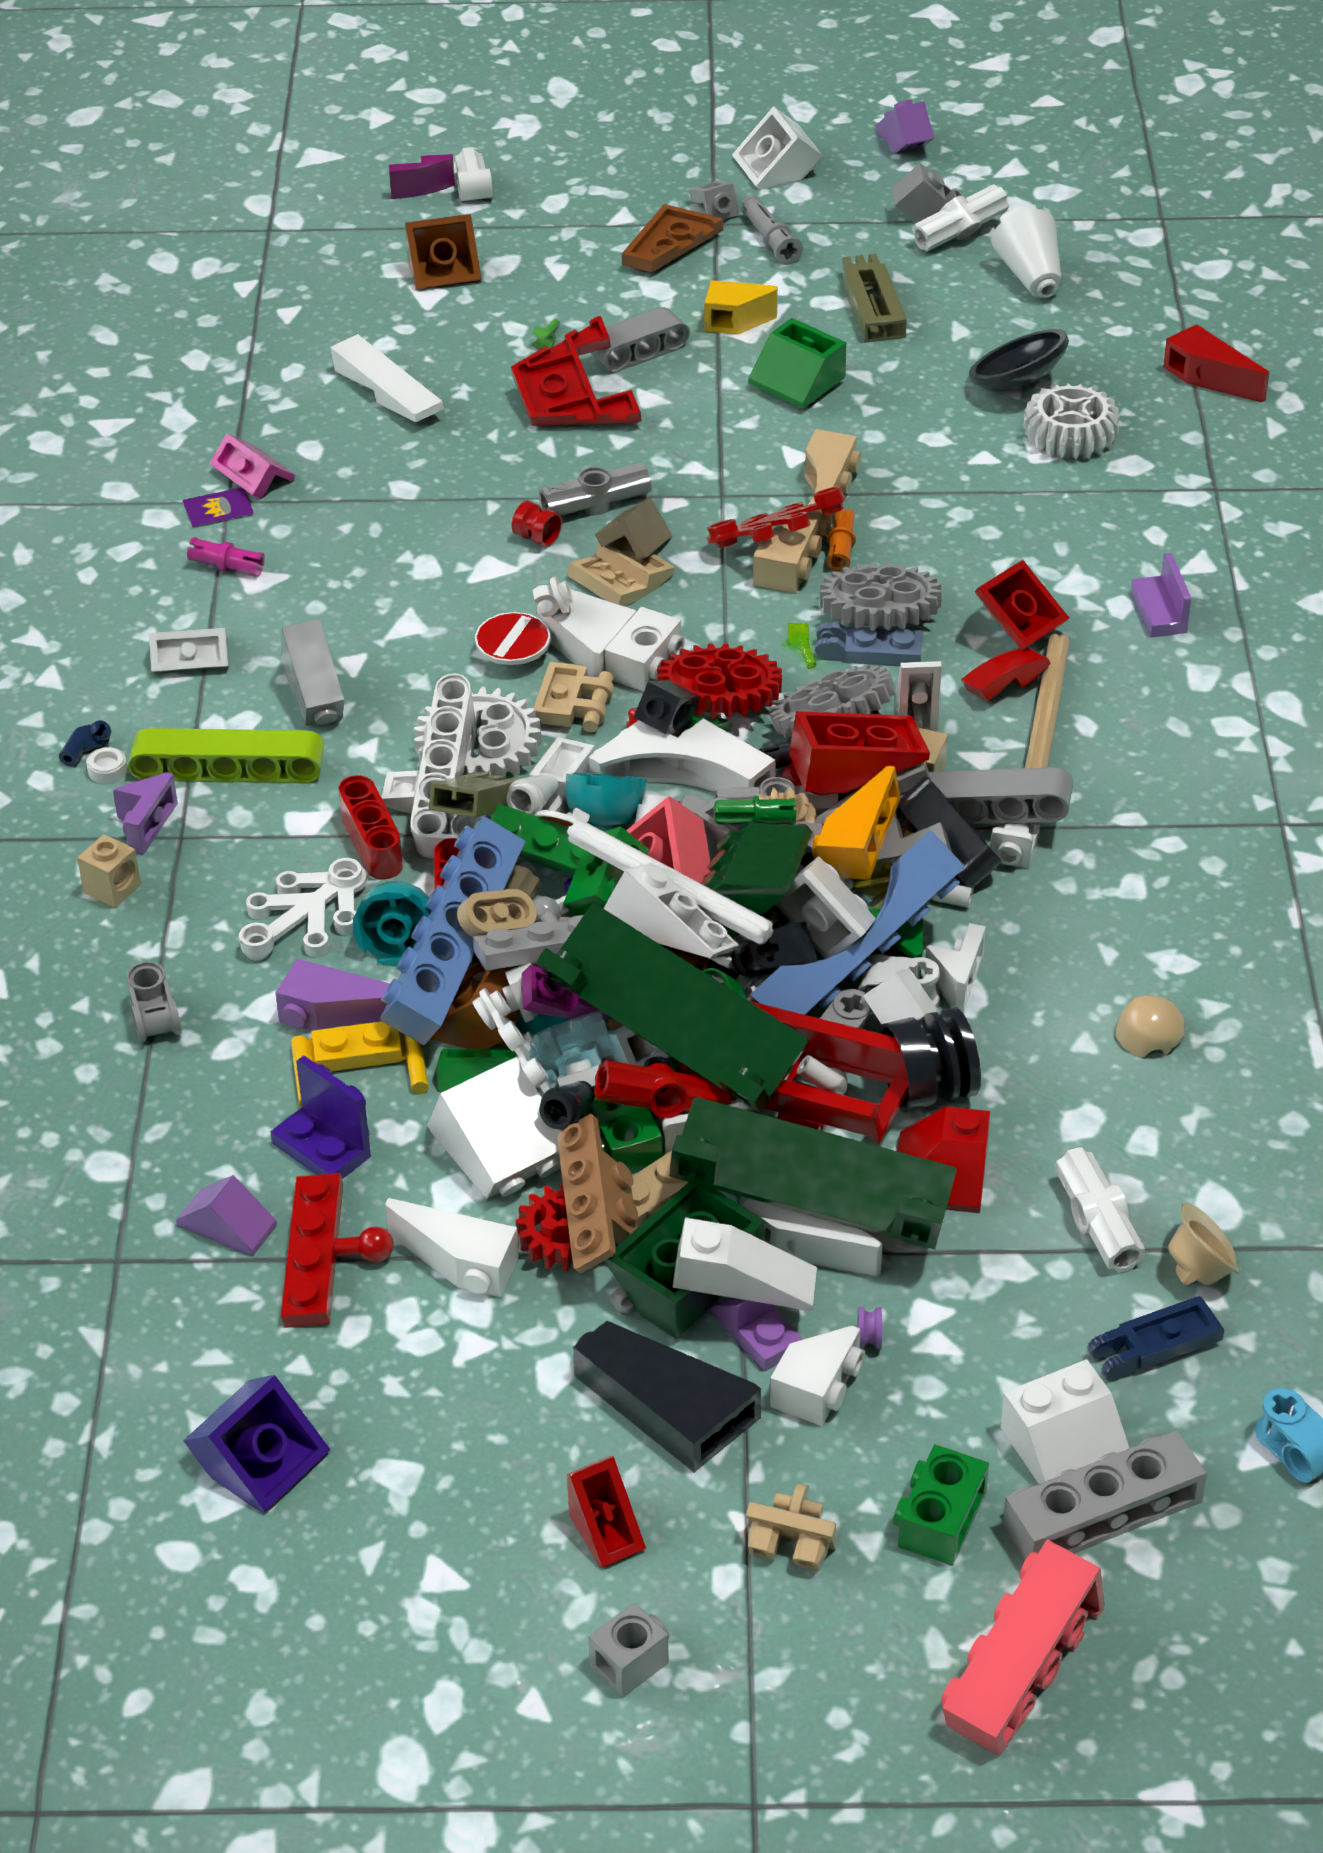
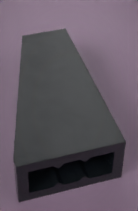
[573,1321,761,1473]

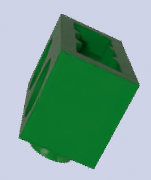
[581,1085,663,1174]
[893,1444,989,1566]

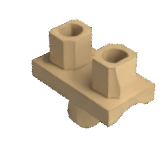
[746,1483,839,1571]

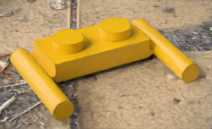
[291,1021,429,1107]

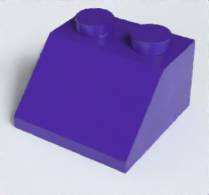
[183,1375,331,1512]

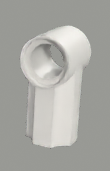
[455,147,493,201]

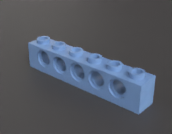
[380,815,525,1045]

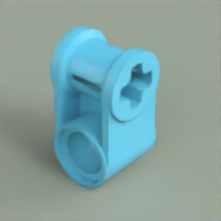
[1255,1388,1323,1483]

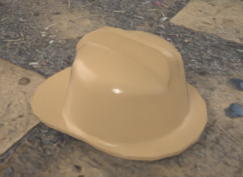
[1168,1203,1240,1286]

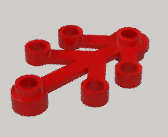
[706,486,845,548]

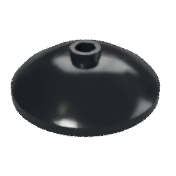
[969,329,1069,390]

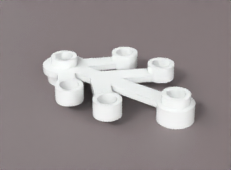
[239,858,367,961]
[472,988,581,1131]

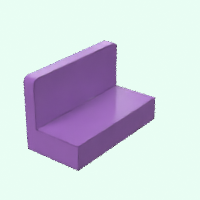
[1131,553,1191,637]

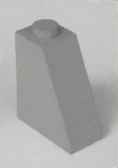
[281,619,344,725]

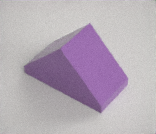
[176,1175,277,1257]

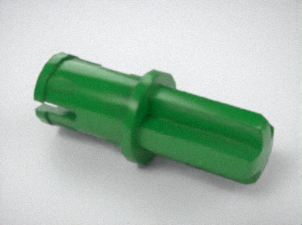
[713,795,796,825]

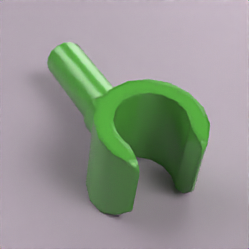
[532,319,560,349]

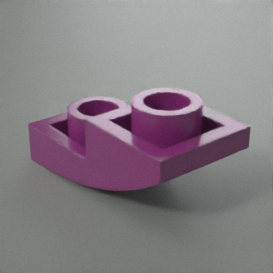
[389,154,455,199]
[522,965,612,1020]

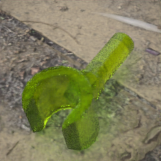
[787,623,816,669]

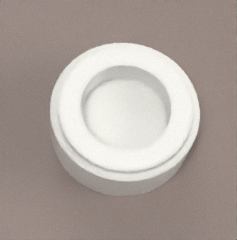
[86,747,128,784]

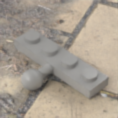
[473,896,583,971]

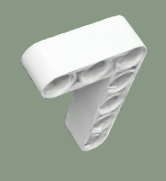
[410,673,525,864]

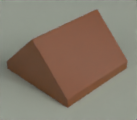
[405,214,482,290]

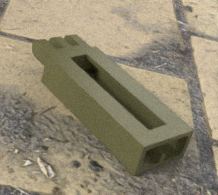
[842,253,907,343]
[429,772,522,817]

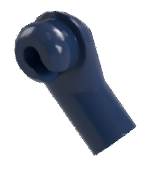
[59,720,112,766]

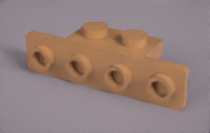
[557,1114,638,1273]

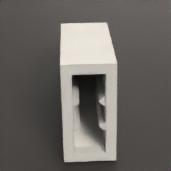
[536,589,636,677]

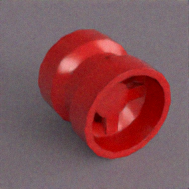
[511,500,562,547]

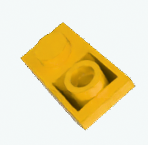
[704,280,778,334]

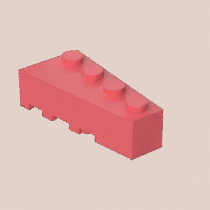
[941,1539,1105,1756]

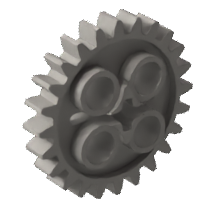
[820,562,941,630]
[769,665,895,738]

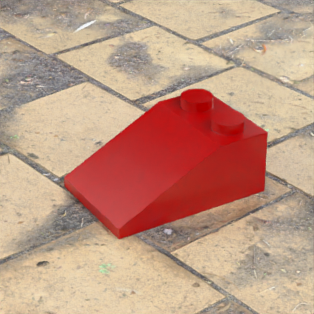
[789,711,930,796]

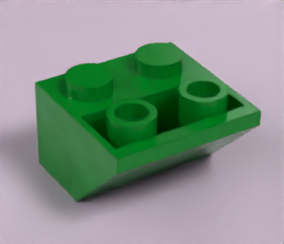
[748,318,847,409]

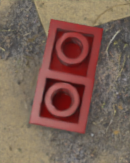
[961,648,1051,702]

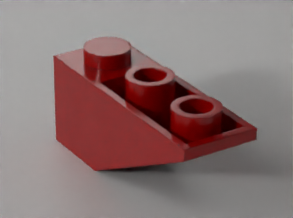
[1163,324,1270,402]

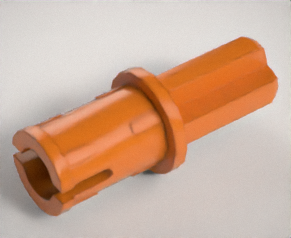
[827,509,856,571]

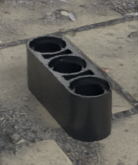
[898,776,1002,888]

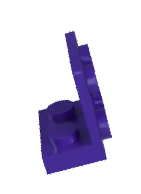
[270,1055,371,1179]

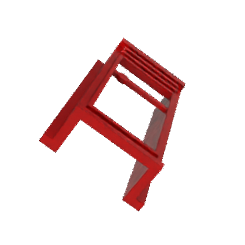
[679,1001,909,1143]

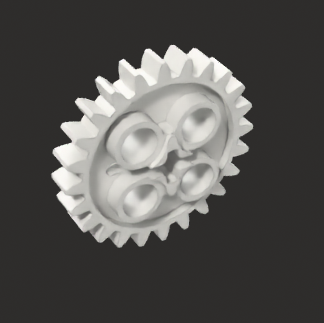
[414,687,542,776]

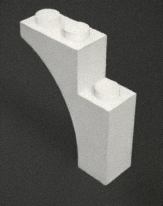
[589,718,775,792]

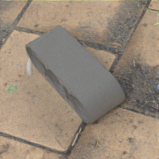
[591,307,690,372]

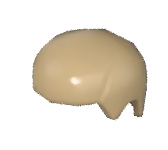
[1115,995,1186,1058]

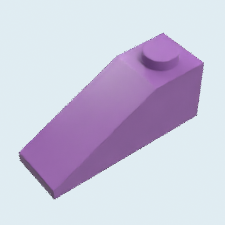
[275,958,390,1031]

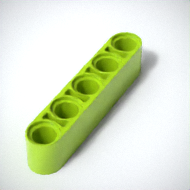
[128,728,325,783]

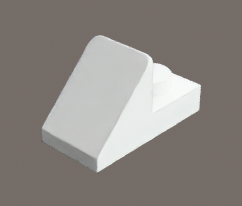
[925,923,986,1013]

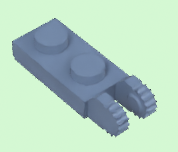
[814,622,923,666]

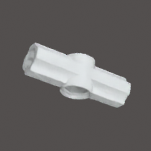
[912,184,1009,252]
[1055,1147,1145,1273]

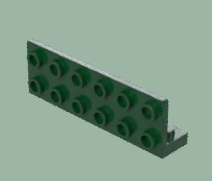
[536,903,808,1114]
[669,1097,957,1250]

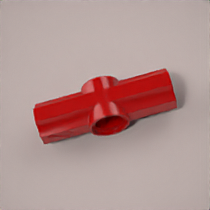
[594,1060,731,1119]

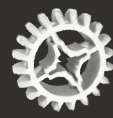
[1023,383,1120,460]

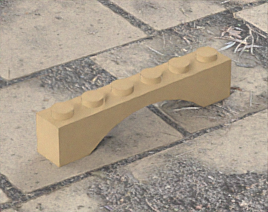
[753,429,862,594]

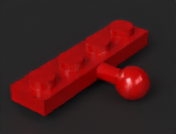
[281,1173,394,1328]

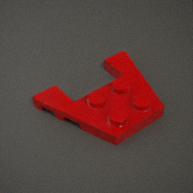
[511,316,642,426]

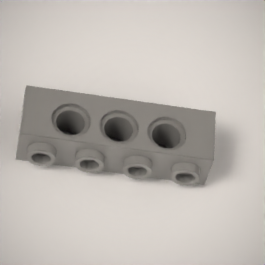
[1003,1430,1207,1560]

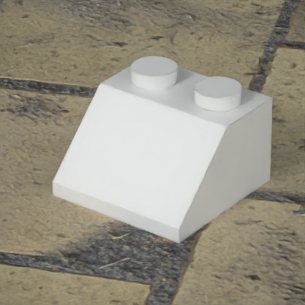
[732,106,823,189]
[775,856,876,959]
[1000,1359,1129,1484]

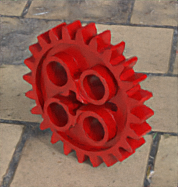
[657,643,782,718]

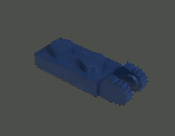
[1087,1296,1224,1382]

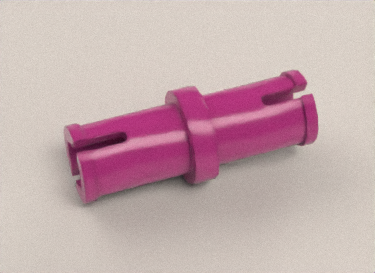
[187,537,265,576]

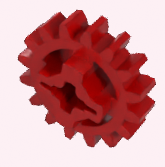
[515,1183,573,1272]

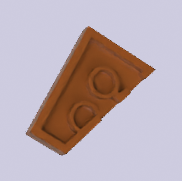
[622,204,723,273]

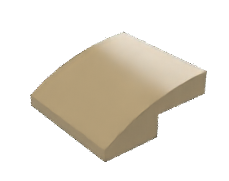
[567,536,675,606]

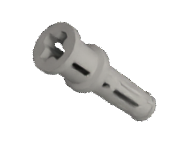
[741,195,803,265]

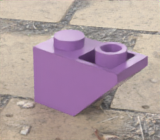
[875,99,934,153]

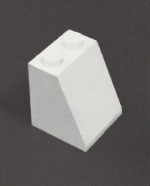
[427,1057,561,1199]

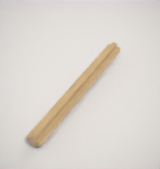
[1025,633,1070,768]

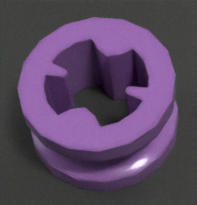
[857,1307,882,1349]

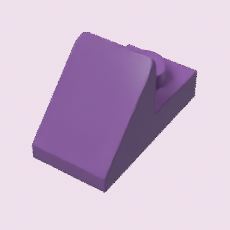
[113,772,178,855]
[711,1297,803,1371]

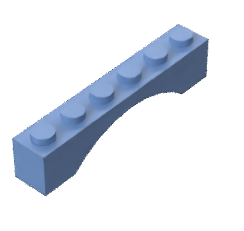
[746,829,965,1015]

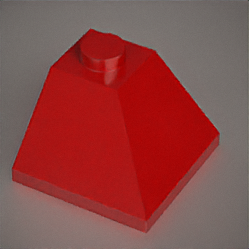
[974,560,1070,650]
[898,1106,991,1213]

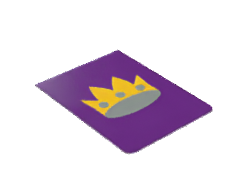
[182,488,254,527]

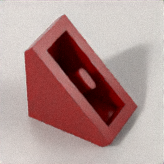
[567,1456,646,1567]

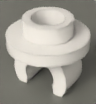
[532,576,574,617]

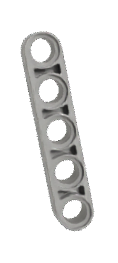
[896,767,1073,827]

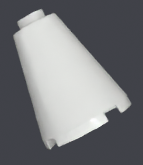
[990,204,1062,298]

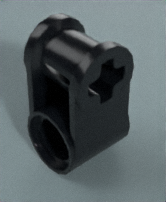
[732,921,818,978]

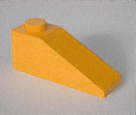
[812,766,901,880]

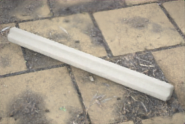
[567,820,773,944]

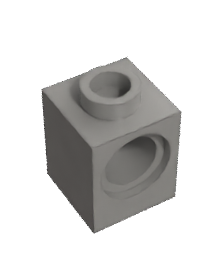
[588,1602,669,1698]

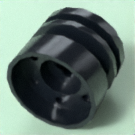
[879,1007,981,1112]

